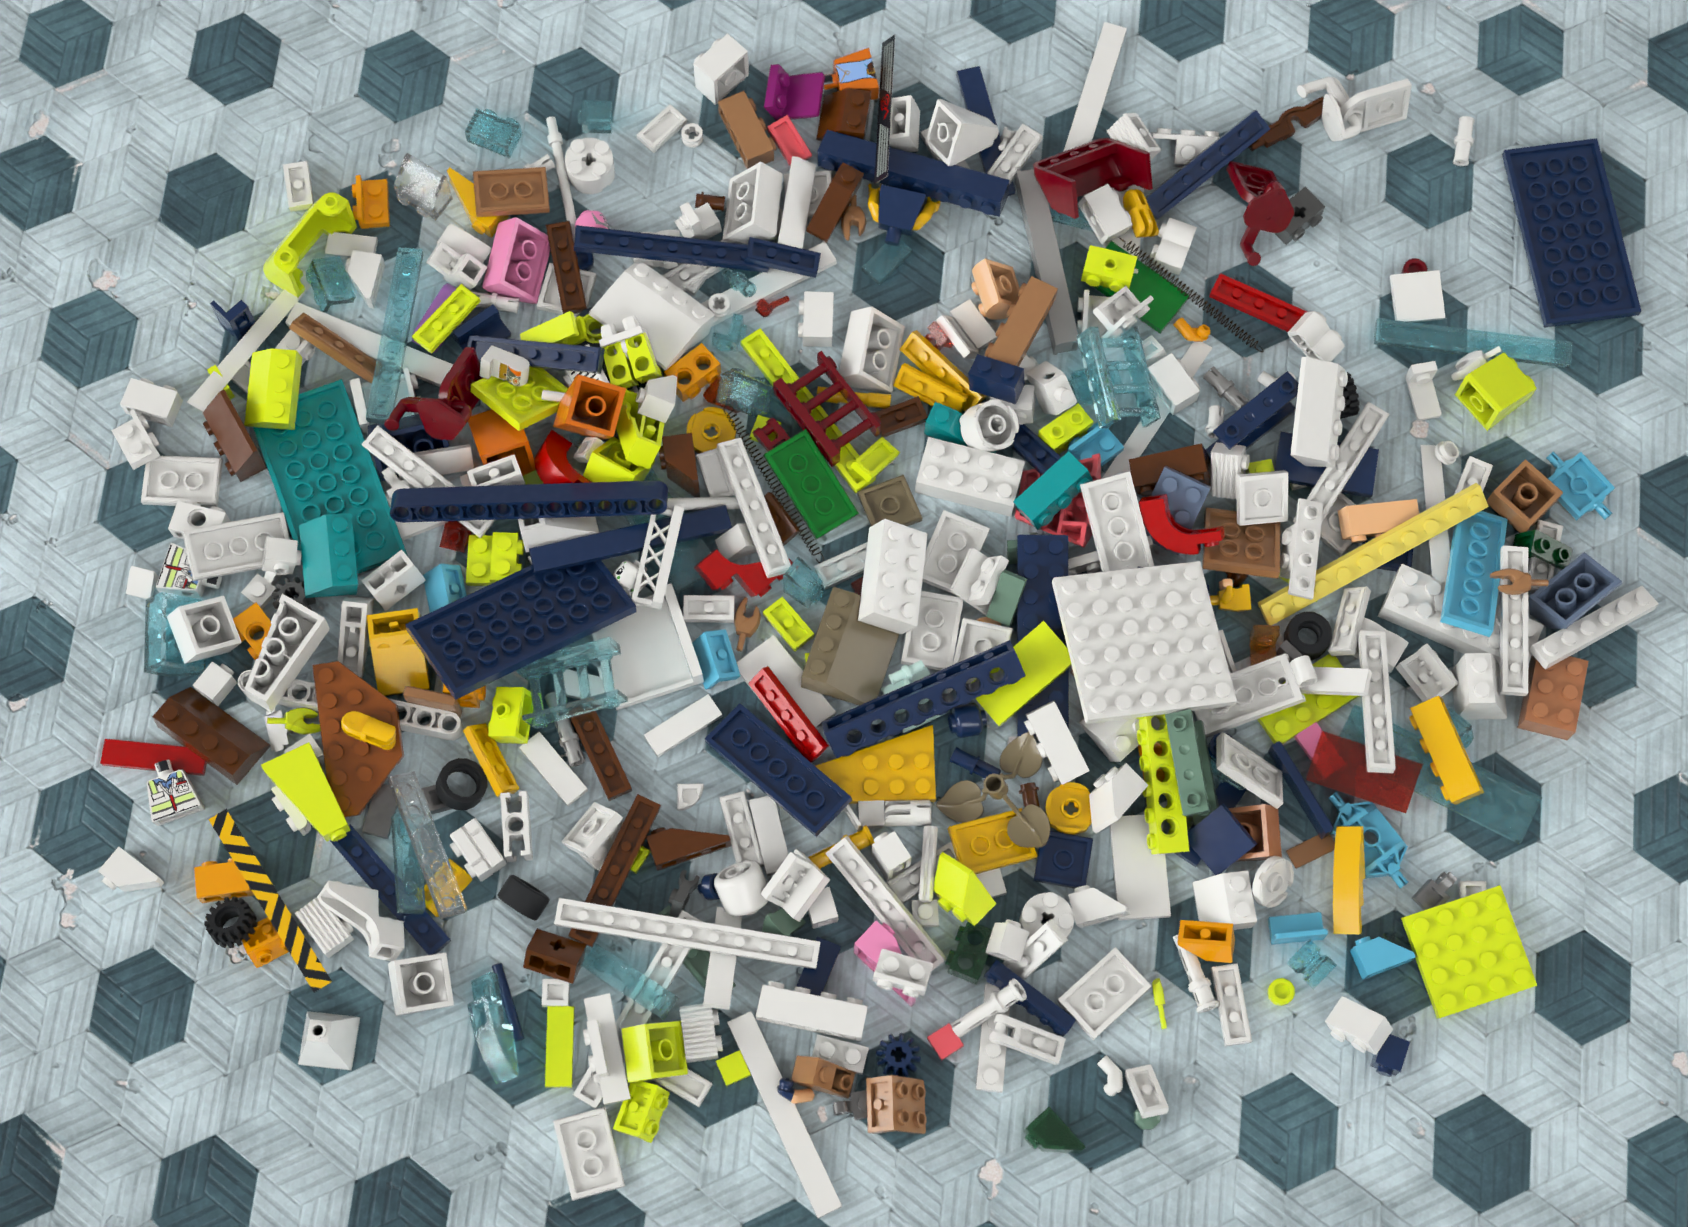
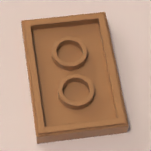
[473,167,550,217]

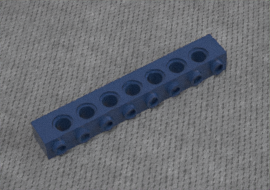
[821,640,1026,758]

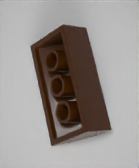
[152,687,270,785]

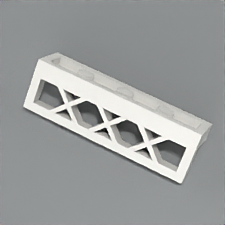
[632,505,684,609]

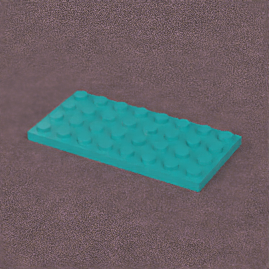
[253,379,408,574]

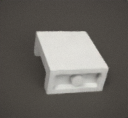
[349,367,421,434]

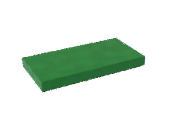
[1093,241,1189,334]
[763,429,859,540]

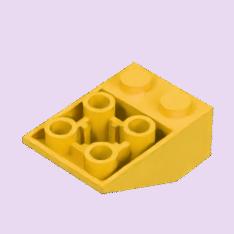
[367,608,430,696]

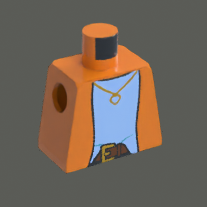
[823,48,879,100]

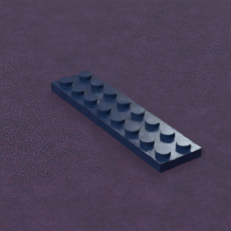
[1017,535,1069,737]

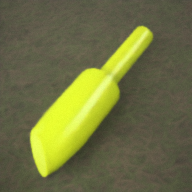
[1152,978,1167,1029]

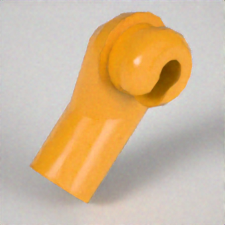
[1174,317,1211,342]

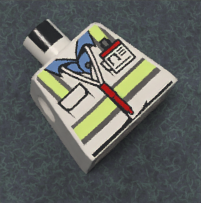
[156,543,222,598]
[147,760,205,826]

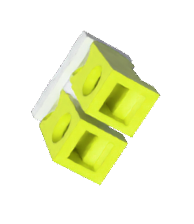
[599,316,662,389]

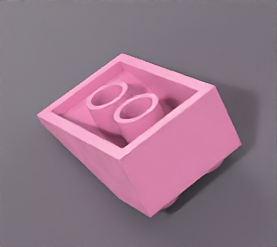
[854,920,916,1007]

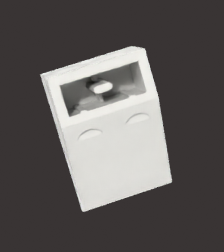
[518,516,599,552]

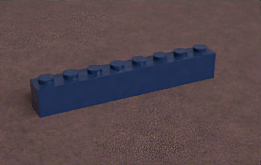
[817,130,1010,217]

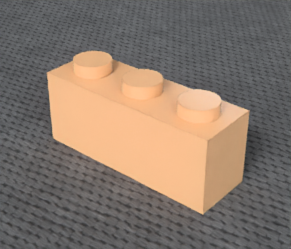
[1337,499,1419,543]

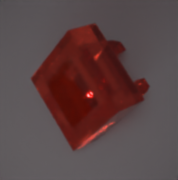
[925,321,954,351]

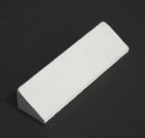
[778,156,816,249]

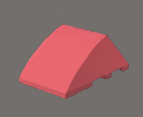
[1015,453,1101,548]

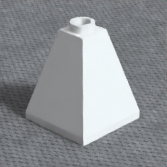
[925,99,999,166]
[298,1011,360,1071]

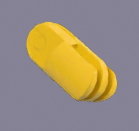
[1123,189,1159,238]
[341,711,396,750]

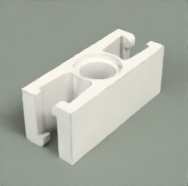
[500,791,533,862]

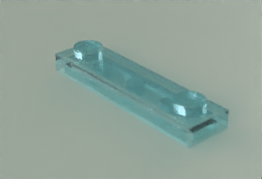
[391,813,426,914]
[581,944,679,1020]

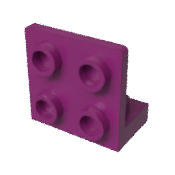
[764,64,825,121]

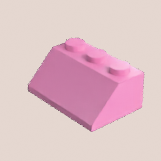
[482,217,550,304]

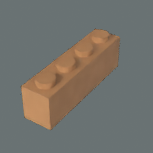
[984,276,1058,367]

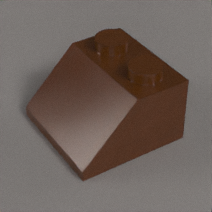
[816,88,871,141]
[659,433,700,497]

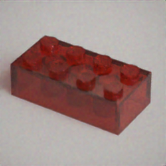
[1305,730,1423,813]

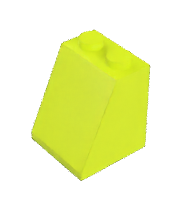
[1455,352,1537,431]

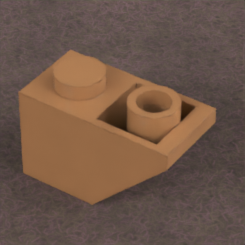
[791,1056,855,1098]

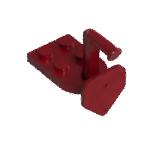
[1226,161,1294,266]
[384,347,483,440]

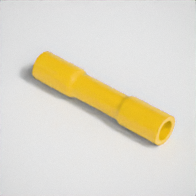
[817,386,891,409]

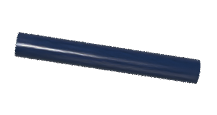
[492,963,524,1042]

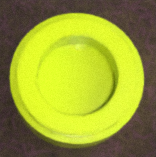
[1267,978,1295,1006]

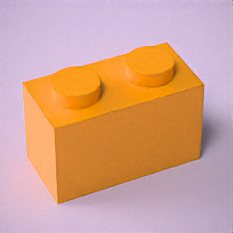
[194,858,255,903]

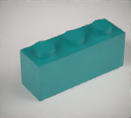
[1013,451,1093,530]

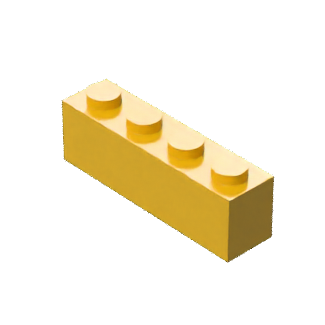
[1409,695,1485,805]

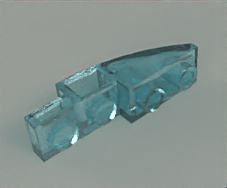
[467,972,519,1084]

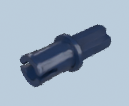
[949,747,1001,778]

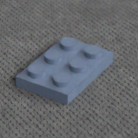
[1144,466,1211,555]

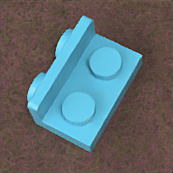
[1067,420,1124,467]

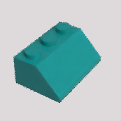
[299,513,358,598]

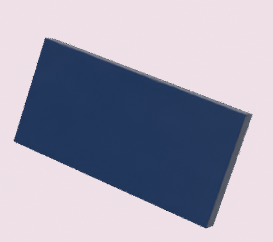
[1274,432,1379,498]

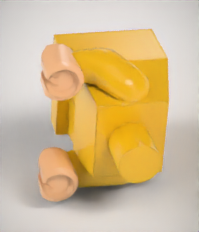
[1209,579,1251,612]

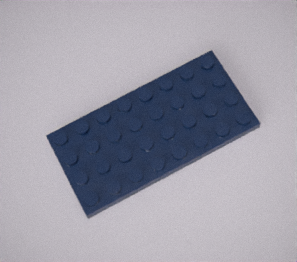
[1502,138,1642,328]
[406,560,637,700]

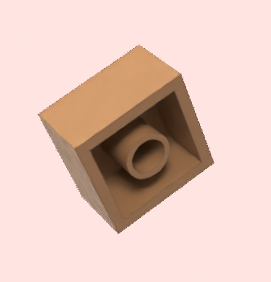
[1487,459,1563,533]

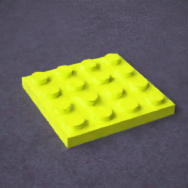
[1401,885,1537,1019]

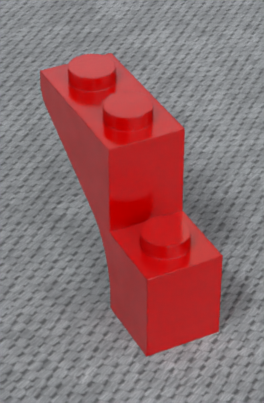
[694,549,794,597]

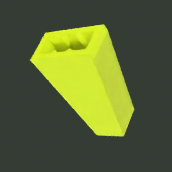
[261,742,351,842]

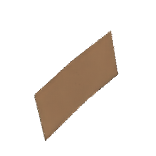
[1286,835,1335,869]

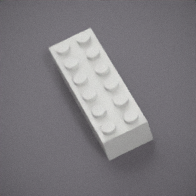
[1378,564,1544,665]

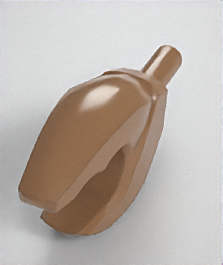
[841,195,866,241]
[1490,568,1549,595]
[734,597,761,652]

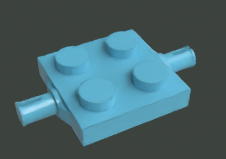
[1546,451,1615,520]

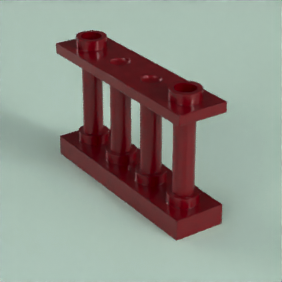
[773,351,881,467]

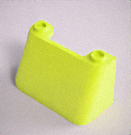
[263,193,357,298]

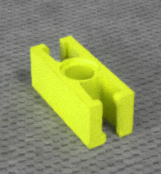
[520,311,588,345]

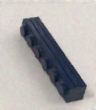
[983,959,1076,1037]

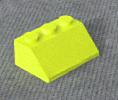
[244,349,302,430]

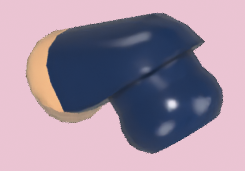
[777,1077,814,1104]

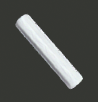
[919,825,938,902]

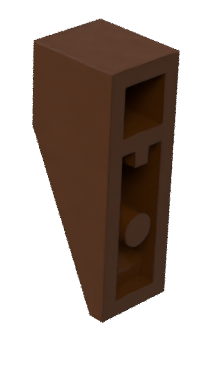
[806,162,864,242]
[646,827,731,871]

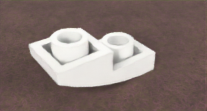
[436,223,492,264]

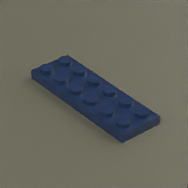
[704,703,852,837]

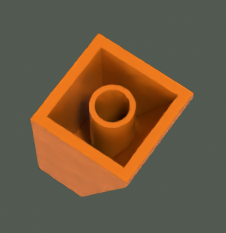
[553,374,626,440]
[468,409,536,476]

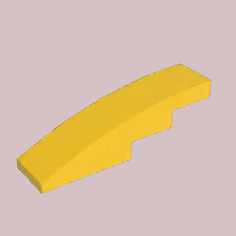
[1333,826,1365,935]

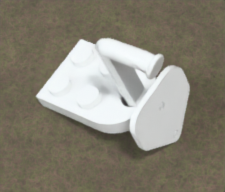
[1297,77,1412,141]

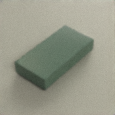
[986,569,1027,626]

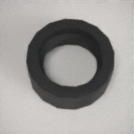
[436,758,488,810]

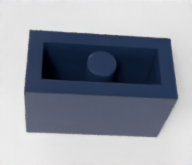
[968,354,1025,404]

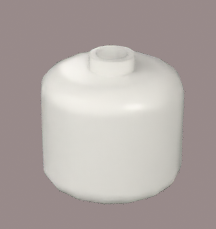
[714,861,768,916]

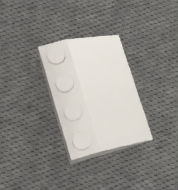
[589,259,716,371]

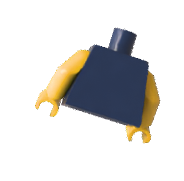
[868,183,941,246]

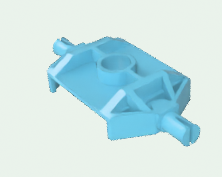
[1328,792,1409,889]

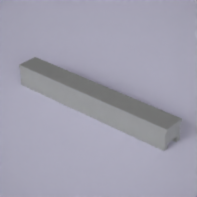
[1015,169,1080,355]

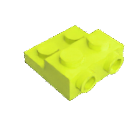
[466,532,524,586]

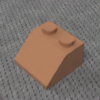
[1228,804,1282,861]

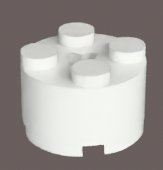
[565,138,615,194]
[960,399,1019,452]
[1019,892,1074,940]

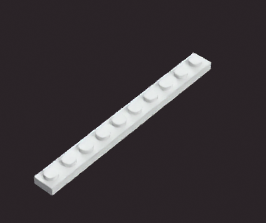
[554,898,820,969]

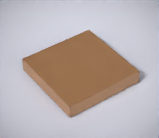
[403,686,462,718]

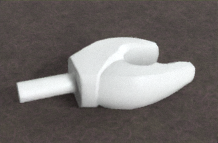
[1451,346,1502,381]

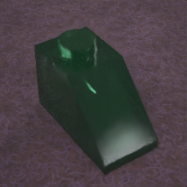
[1023,1107,1086,1154]

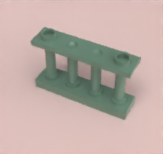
[1165,709,1219,826]

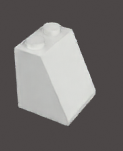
[1451,653,1507,720]

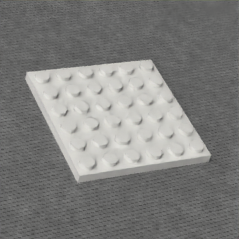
[1052,561,1237,724]

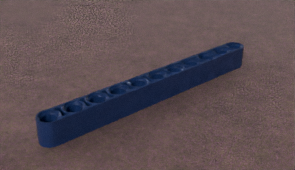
[390,480,668,523]

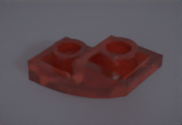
[439,521,472,553]

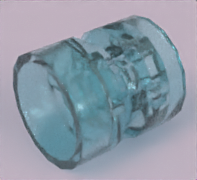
[1286,939,1337,989]

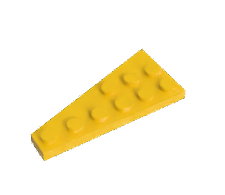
[815,725,936,804]

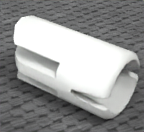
[884,800,931,826]

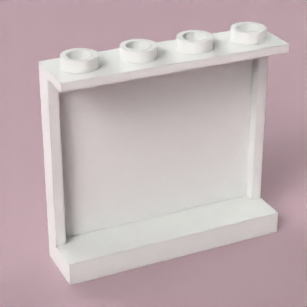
[589,583,704,710]

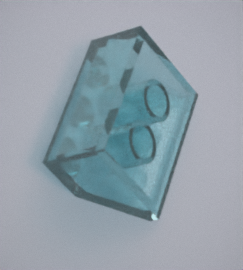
[144,592,206,677]

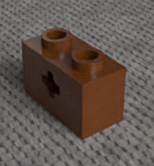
[523,929,587,984]

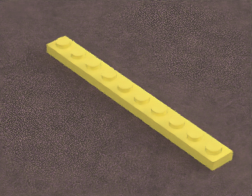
[1257,483,1489,626]

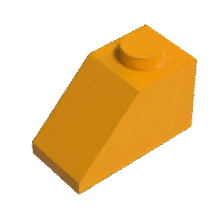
[1177,920,1235,963]

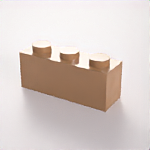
[718,91,776,169]

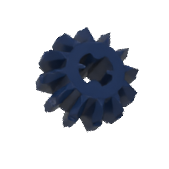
[876,1033,921,1078]

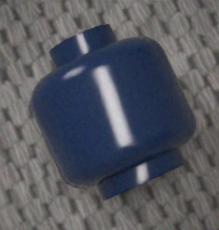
[948,703,987,738]

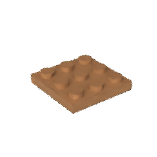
[1202,507,1280,579]

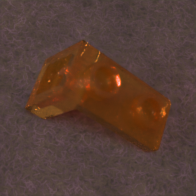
[1249,625,1280,666]

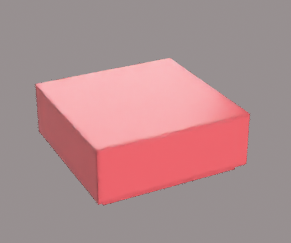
[927,1023,964,1061]

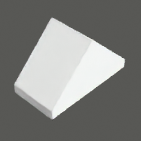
[715,523,757,561]

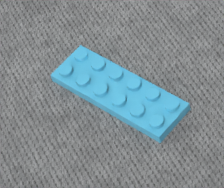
[1440,511,1508,637]

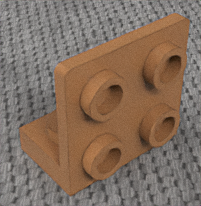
[866,1075,927,1134]

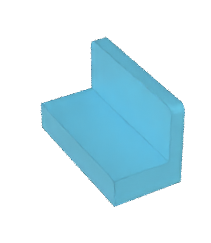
[423,564,467,613]
[692,629,741,689]
[1268,912,1328,945]

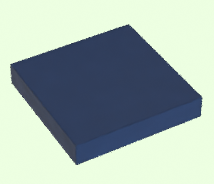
[1188,803,1257,875]
[1033,831,1093,889]

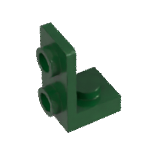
[1513,529,1573,570]

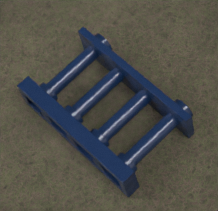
[1206,371,1299,458]

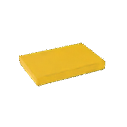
[948,808,1037,874]

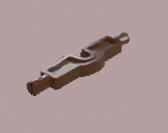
[1248,97,1324,151]

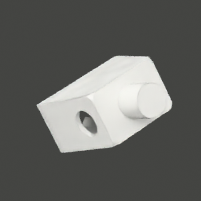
[1025,361,1077,415]

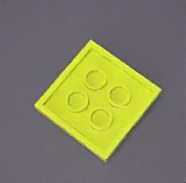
[470,367,568,431]

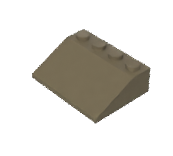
[801,587,899,706]

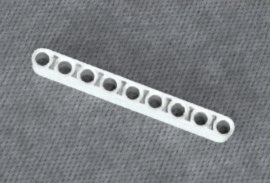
[238,670,464,741]

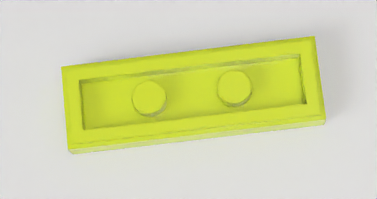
[412,284,481,354]
[545,1006,575,1088]

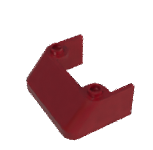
[1033,138,1153,219]

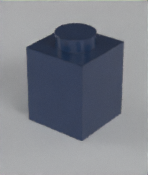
[1370,1034,1410,1077]

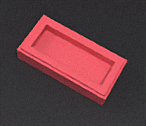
[766,115,813,167]

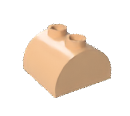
[972,258,1020,320]

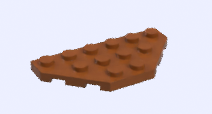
[312,661,404,817]

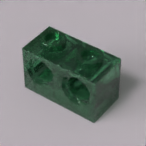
[945,921,992,985]

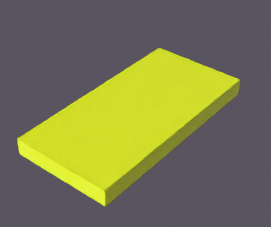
[971,621,1072,727]

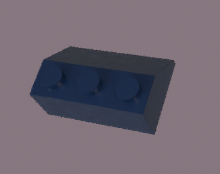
[368,414,450,482]

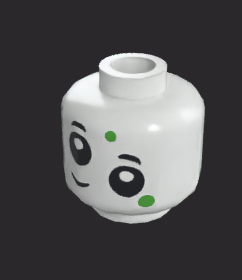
[612,560,648,596]

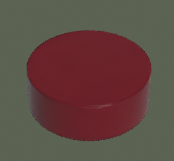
[1402,258,1428,274]

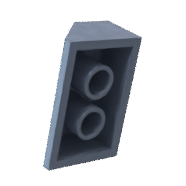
[1529,552,1622,629]

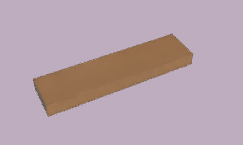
[289,312,385,384]

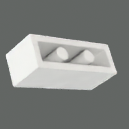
[1024,701,1090,785]

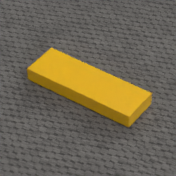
[893,363,969,413]
[463,723,519,797]

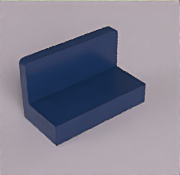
[210,300,255,341]
[453,304,511,350]

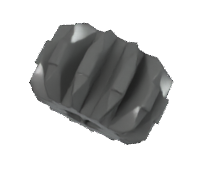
[272,576,316,610]

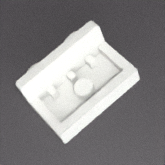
[1395,644,1458,702]

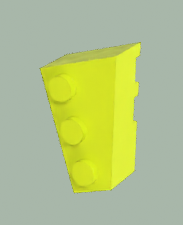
[616,389,664,469]

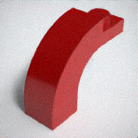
[534,430,591,484]
[1139,494,1225,555]

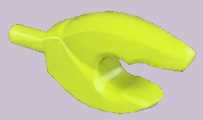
[267,708,321,734]

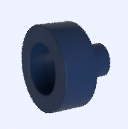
[697,873,720,900]

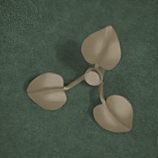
[936,732,1050,848]

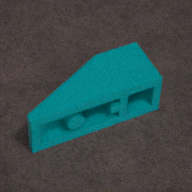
[924,402,997,454]

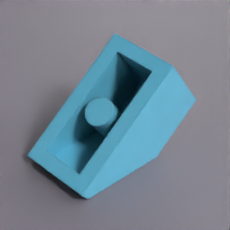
[1350,936,1416,980]

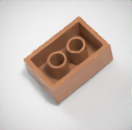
[1517,655,1589,740]

